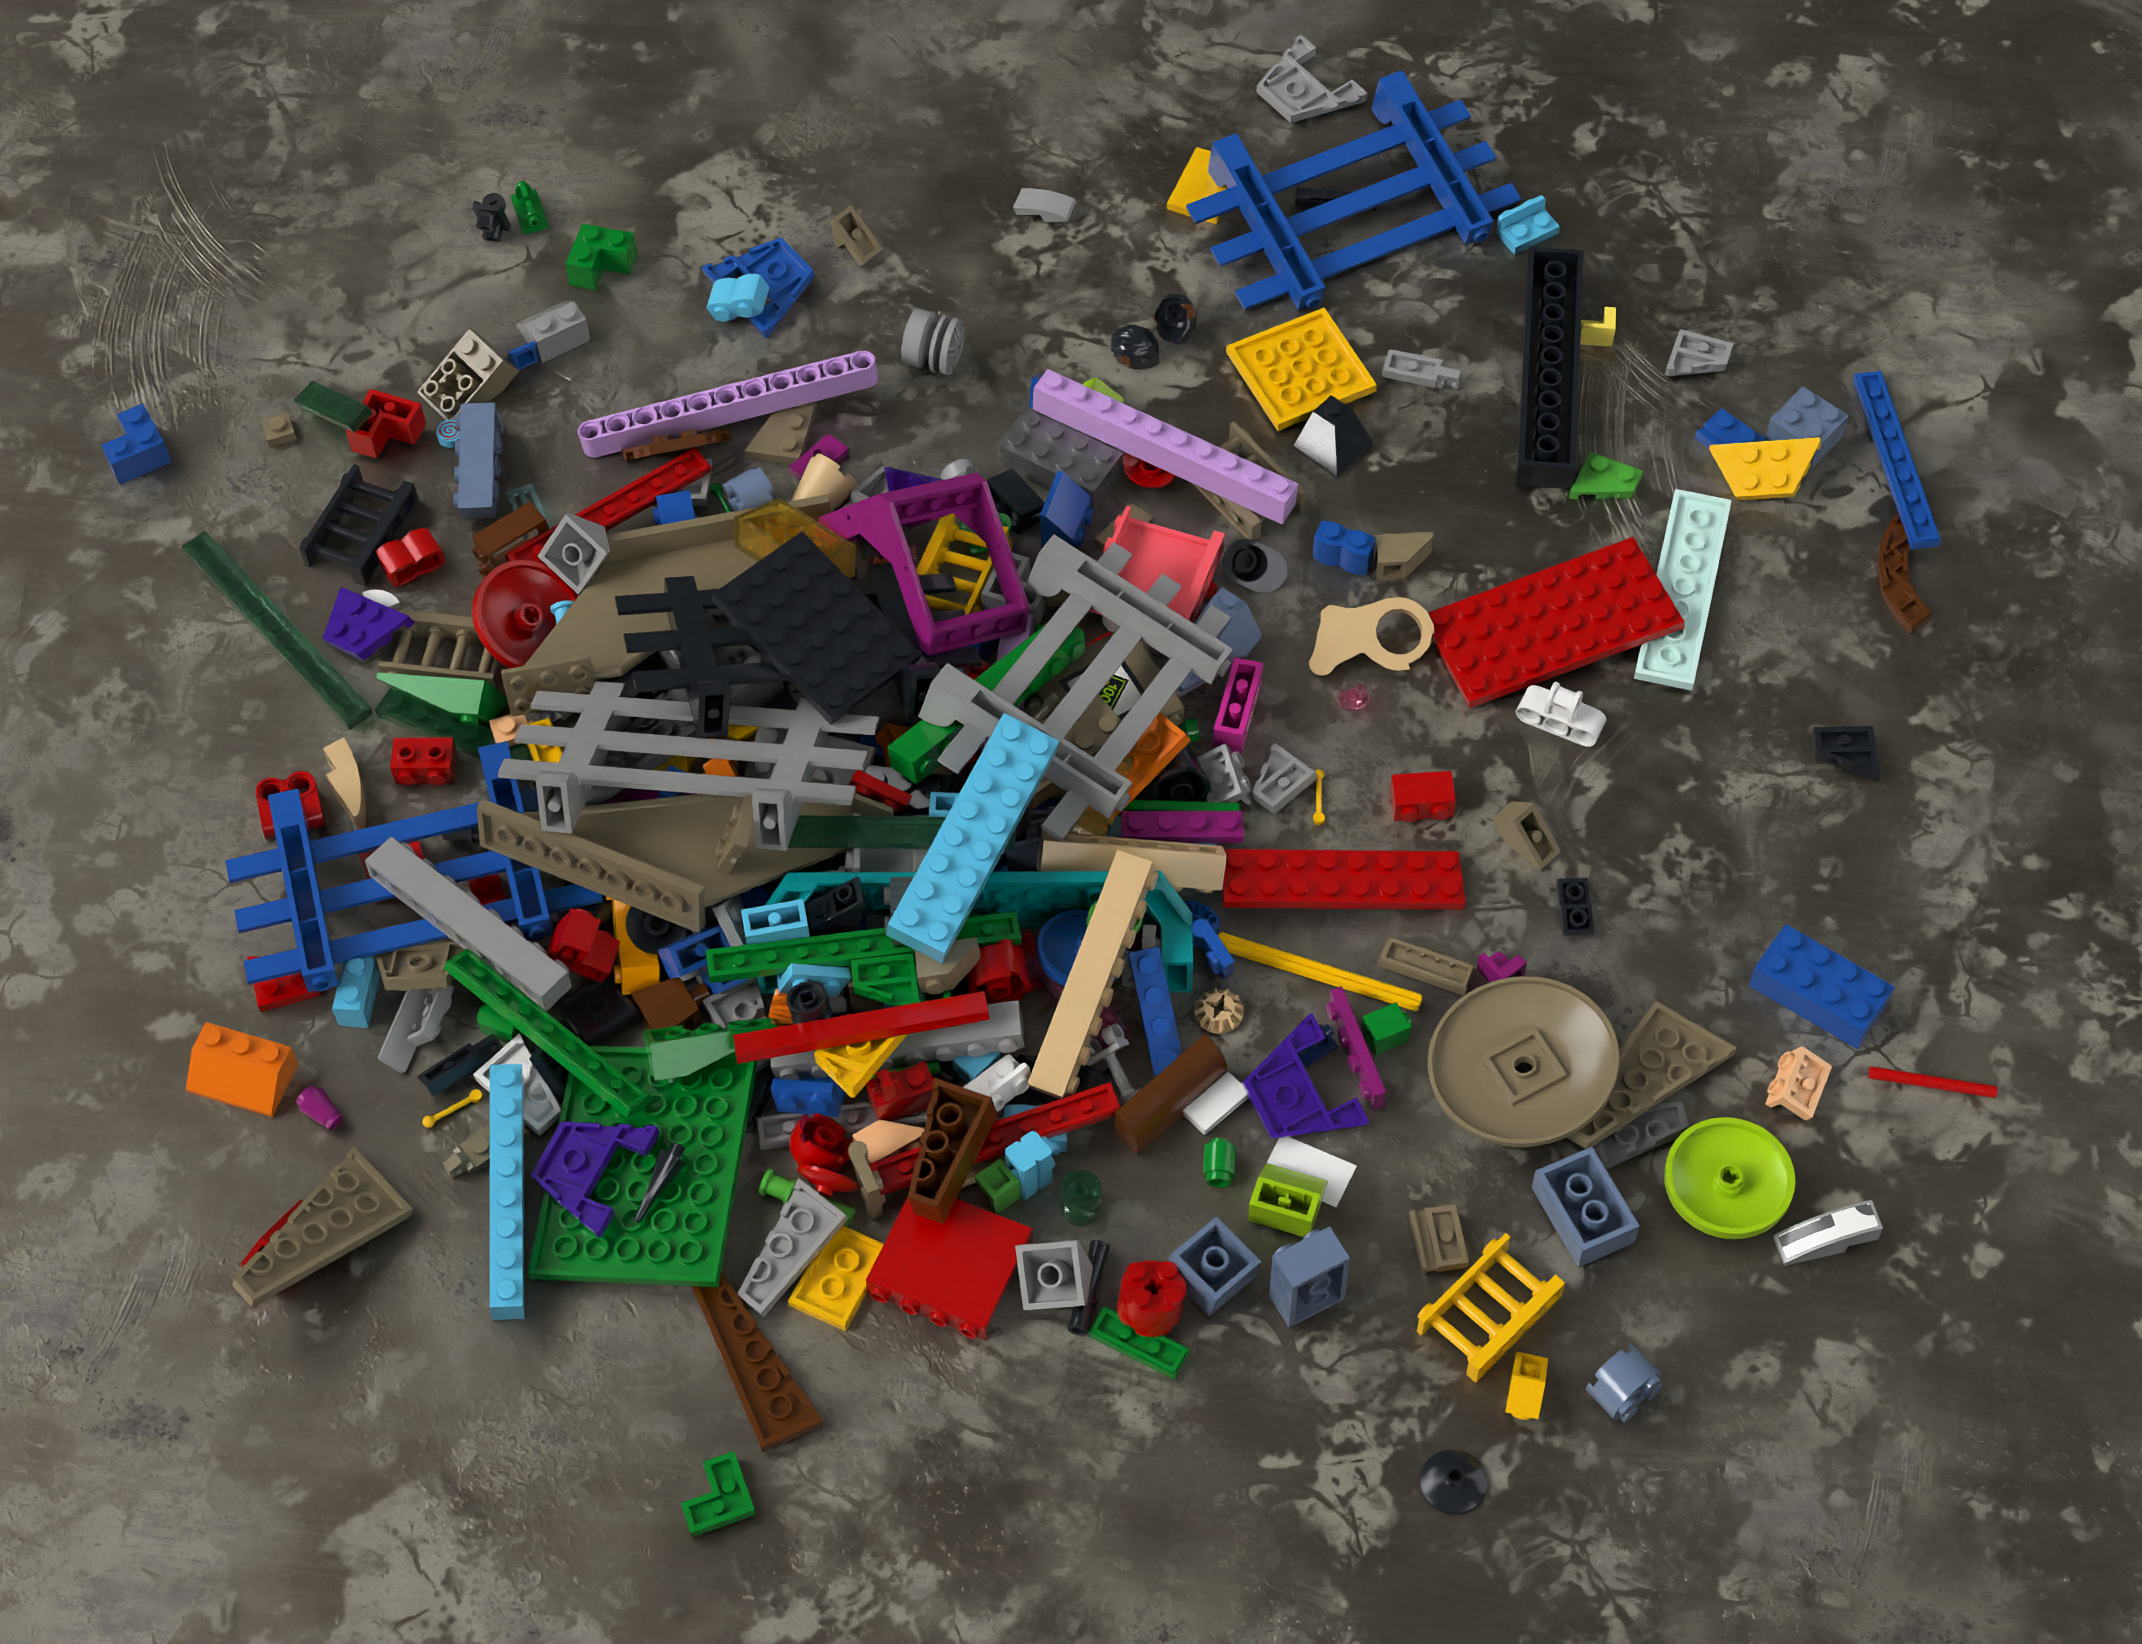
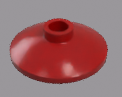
[1122,452,1176,488]
[797,1165,859,1198]

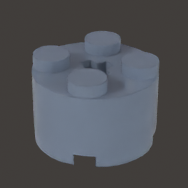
[722,466,780,512]
[1585,1344,1663,1423]

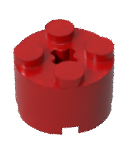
[965,939,1031,1004]
[1117,1260,1186,1337]

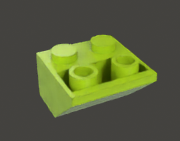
[1248,1163,1328,1237]

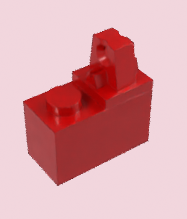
[866,1061,934,1122]

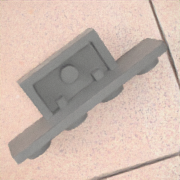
[378,985,455,1073]

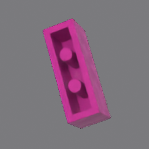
[1213,657,1263,755]

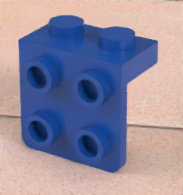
[771,1076,846,1117]

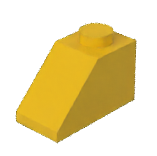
[1505,1351,1549,1420]

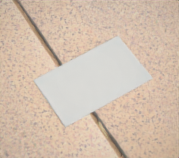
[1267,1137,1357,1207]

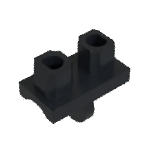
[472,193,511,242]

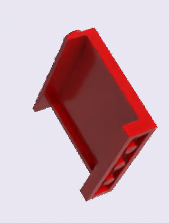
[866,1197,1033,1341]

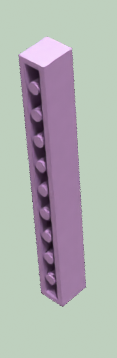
[1033,369,1298,524]

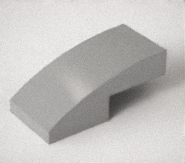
[1013,188,1076,222]

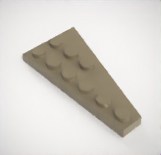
[232,1146,413,1308]

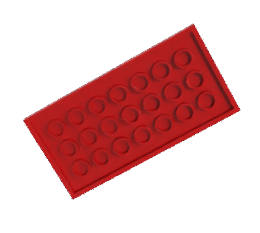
[1428,537,1685,709]

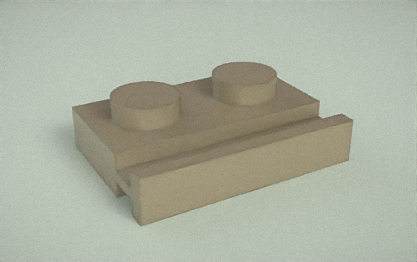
[1409,1204,1469,1274]

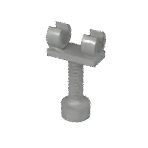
[1087,1023,1140,1107]

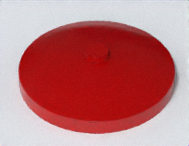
[472,560,579,668]

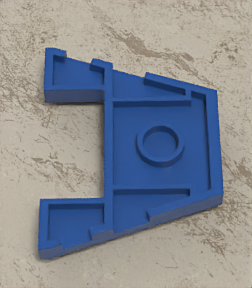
[702,237,815,338]

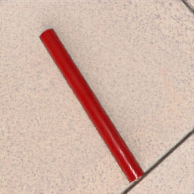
[1868,1066,1998,1098]

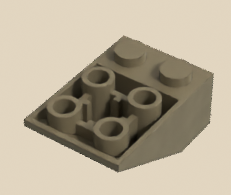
[417,329,519,420]

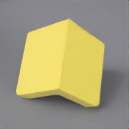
[1580,307,1616,347]

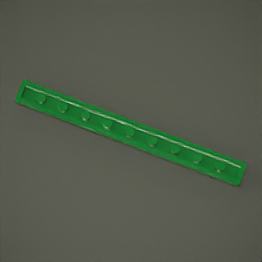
[706,911,1021,983]

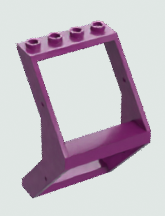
[815,473,1030,656]

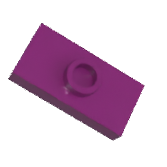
[789,433,849,480]

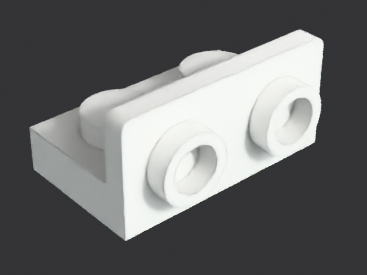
[963,1053,1031,1112]

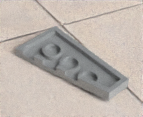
[737,1178,848,1317]

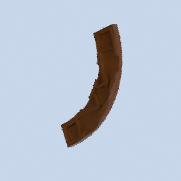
[1877,512,1934,634]

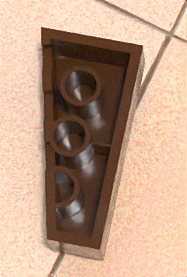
[908,1078,998,1224]

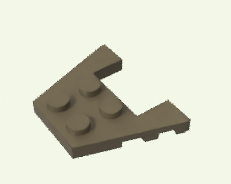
[368,926,464,991]

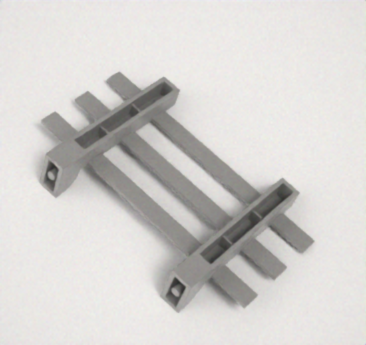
[918,535,1233,841]
[498,682,879,851]

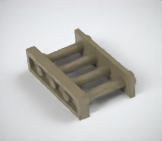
[1192,422,1306,541]
[378,609,498,690]

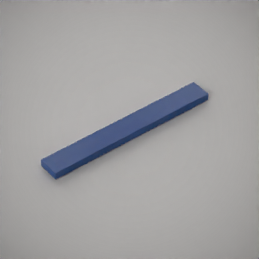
[1853,371,1941,550]

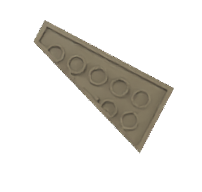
[1566,1001,1737,1149]

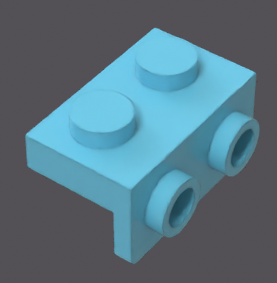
[776,963,851,997]

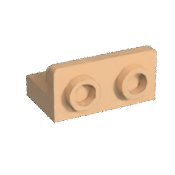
[1765,1046,1832,1121]

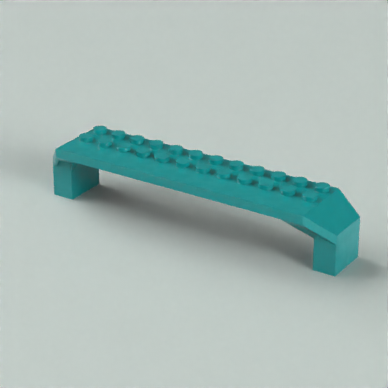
[757,871,1193,994]

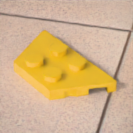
[1709,437,1821,501]
[814,1014,908,1098]

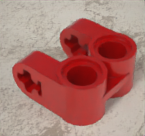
[255,771,326,839]

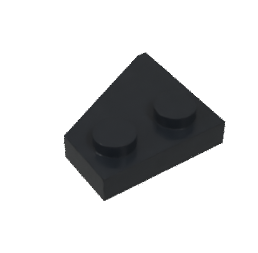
[1812,726,1881,781]

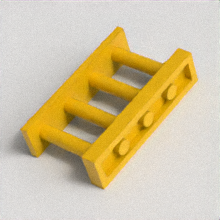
[916,514,1013,615]
[1417,1233,1565,1383]

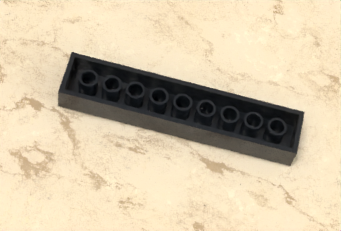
[1515,246,1584,489]

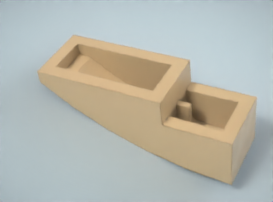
[323,737,366,830]

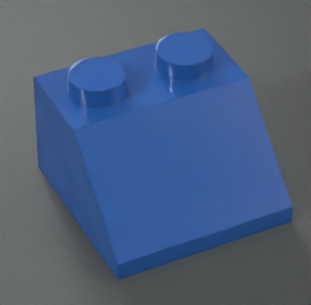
[1040,471,1095,549]

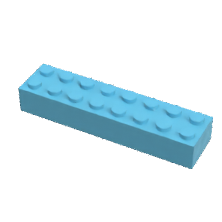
[886,713,1059,964]

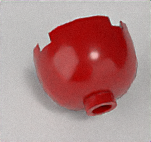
[789,1113,853,1172]

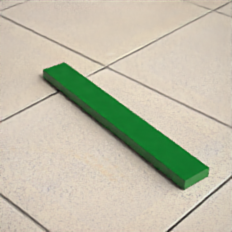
[444,948,650,1118]

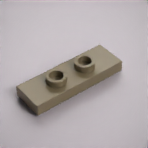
[1377,936,1476,996]

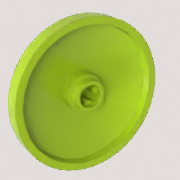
[1664,1117,1795,1239]

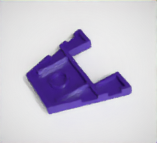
[1242,1013,1370,1139]
[530,1122,660,1238]

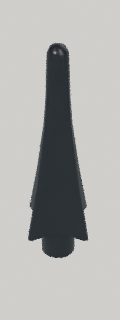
[634,1142,686,1223]

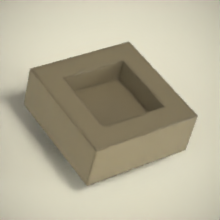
[261,412,297,447]

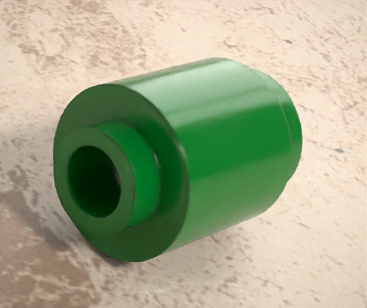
[1203,1138,1236,1188]

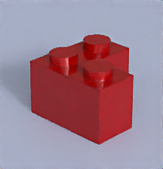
[345,389,426,459]
[546,908,620,983]

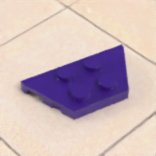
[322,587,415,661]

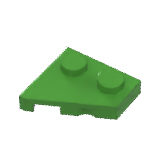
[1569,452,1643,499]

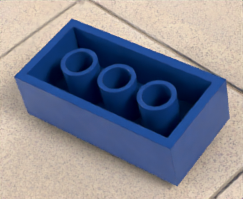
[1749,924,1895,1049]

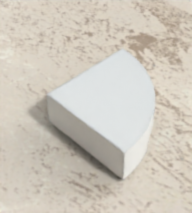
[362,590,401,610]

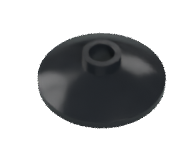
[626,906,687,954]
[1420,1449,1487,1514]

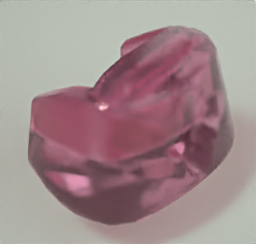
[1337,683,1369,711]

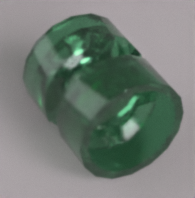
[1060,1169,1102,1226]

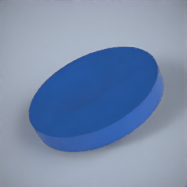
[1036,910,1127,987]

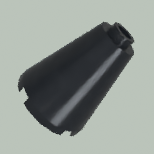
[1151,743,1212,802]

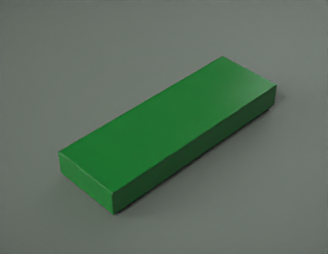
[1088,1306,1190,1380]

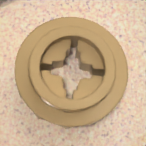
[1194,987,1244,1034]

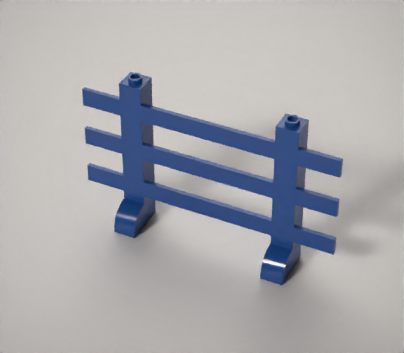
[1186,70,1522,311]
[225,741,603,992]

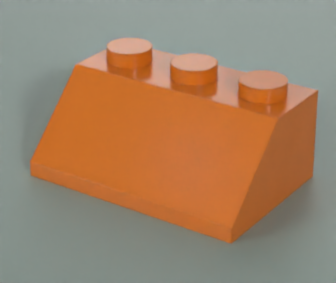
[186,1022,299,1117]

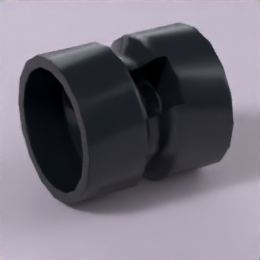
[787,981,834,1024]

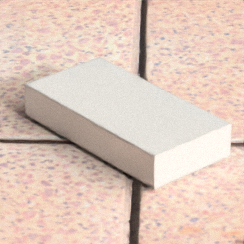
[1183,1072,1249,1135]

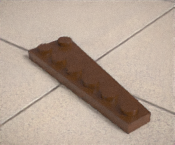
[691,1271,823,1452]

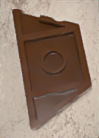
[622,429,731,461]

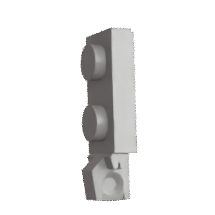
[1382,349,1461,389]

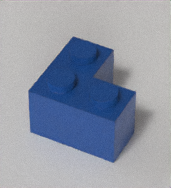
[101,403,171,485]
[658,924,747,994]

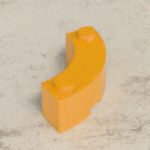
[606,896,660,995]

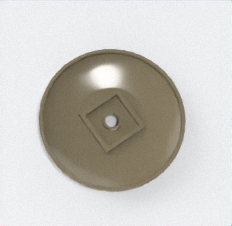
[1428,976,1620,1147]

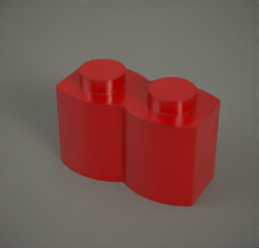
[375,528,445,587]

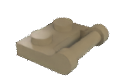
[848,1141,886,1220]

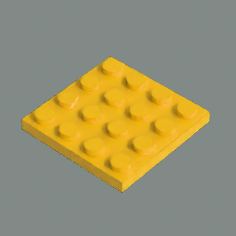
[1226,307,1377,431]

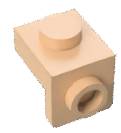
[489,714,533,749]

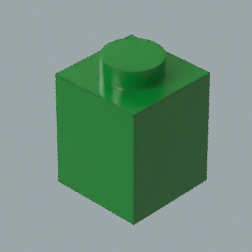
[1361,1002,1412,1056]

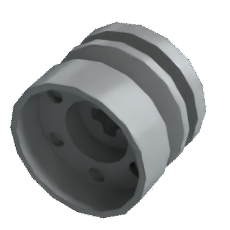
[901,308,965,376]

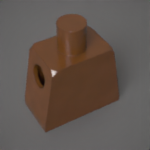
[631,977,711,1030]

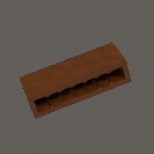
[1115,1033,1227,1156]

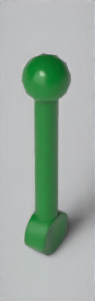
[710,483,732,513]

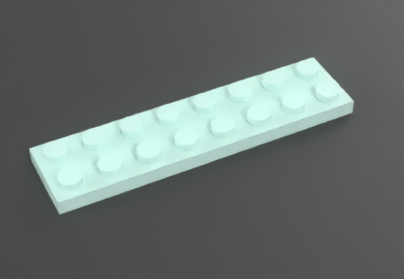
[1634,489,1732,691]

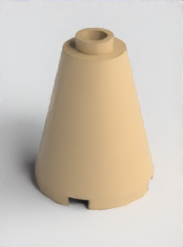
[791,454,858,512]

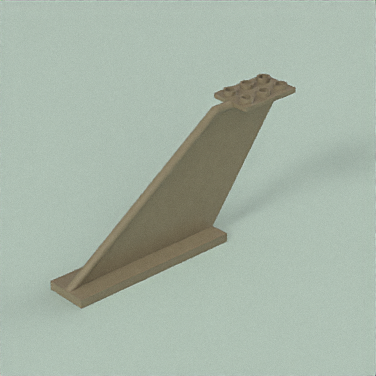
[501,494,831,717]
[476,777,894,933]

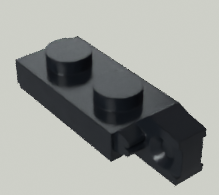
[417,1033,503,1096]

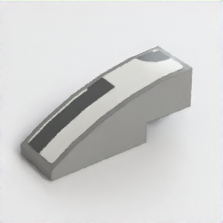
[1773,1200,1883,1266]

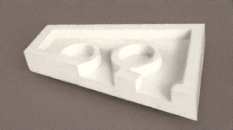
[473,1034,561,1136]

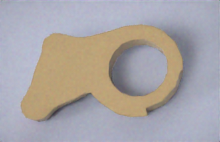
[1309,597,1434,676]

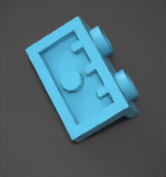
[1496,195,1560,255]

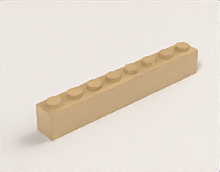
[1027,850,1158,1099]

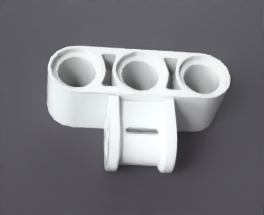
[1516,682,1607,747]

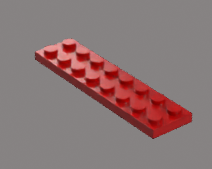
[1221,849,1466,910]

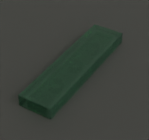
[293,381,373,432]

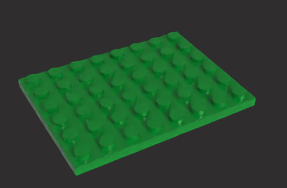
[527,1046,758,1287]

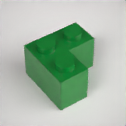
[565,223,638,290]

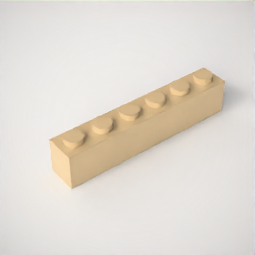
[1036,831,1227,893]

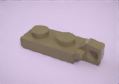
[443,1124,530,1180]

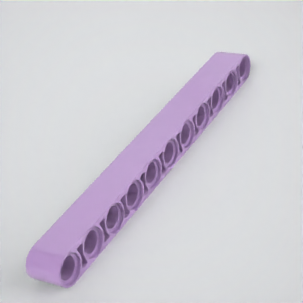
[578,351,879,458]

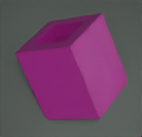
[1476,951,1527,983]

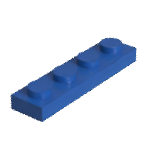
[1127,946,1182,1076]

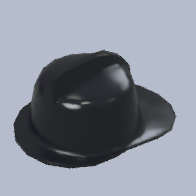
[1222,538,1288,593]

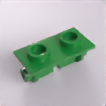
[510,181,550,235]

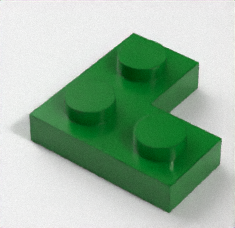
[680,1451,756,1538]

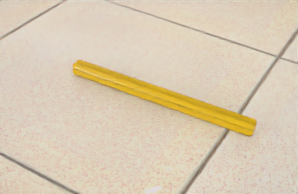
[1218,932,1422,1011]

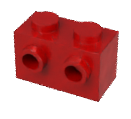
[390,737,458,786]

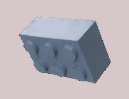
[1532,1147,1640,1268]
[1269,1226,1350,1328]

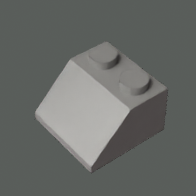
[516,301,591,363]

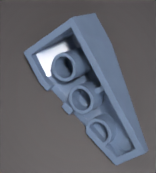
[1164,587,1262,692]

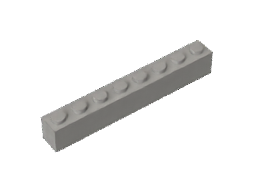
[365,837,572,1012]
[771,1000,1025,1080]

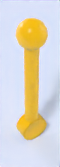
[1313,769,1325,825]
[422,1089,483,1128]

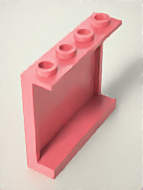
[1089,506,1225,624]

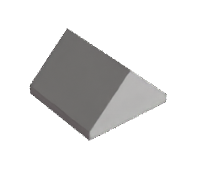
[537,513,610,595]
[1015,1239,1093,1311]

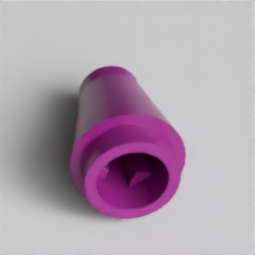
[296,1085,343,1131]

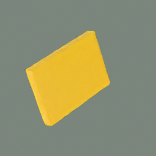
[1167,147,1228,224]
[788,1225,884,1331]

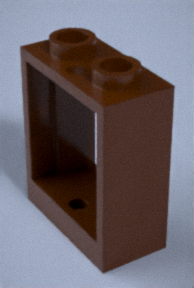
[472,501,548,579]

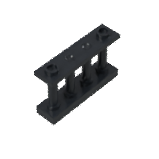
[299,464,419,586]

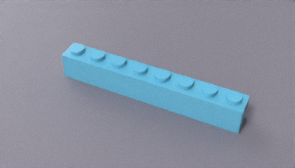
[490,1064,525,1320]

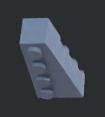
[454,403,504,519]

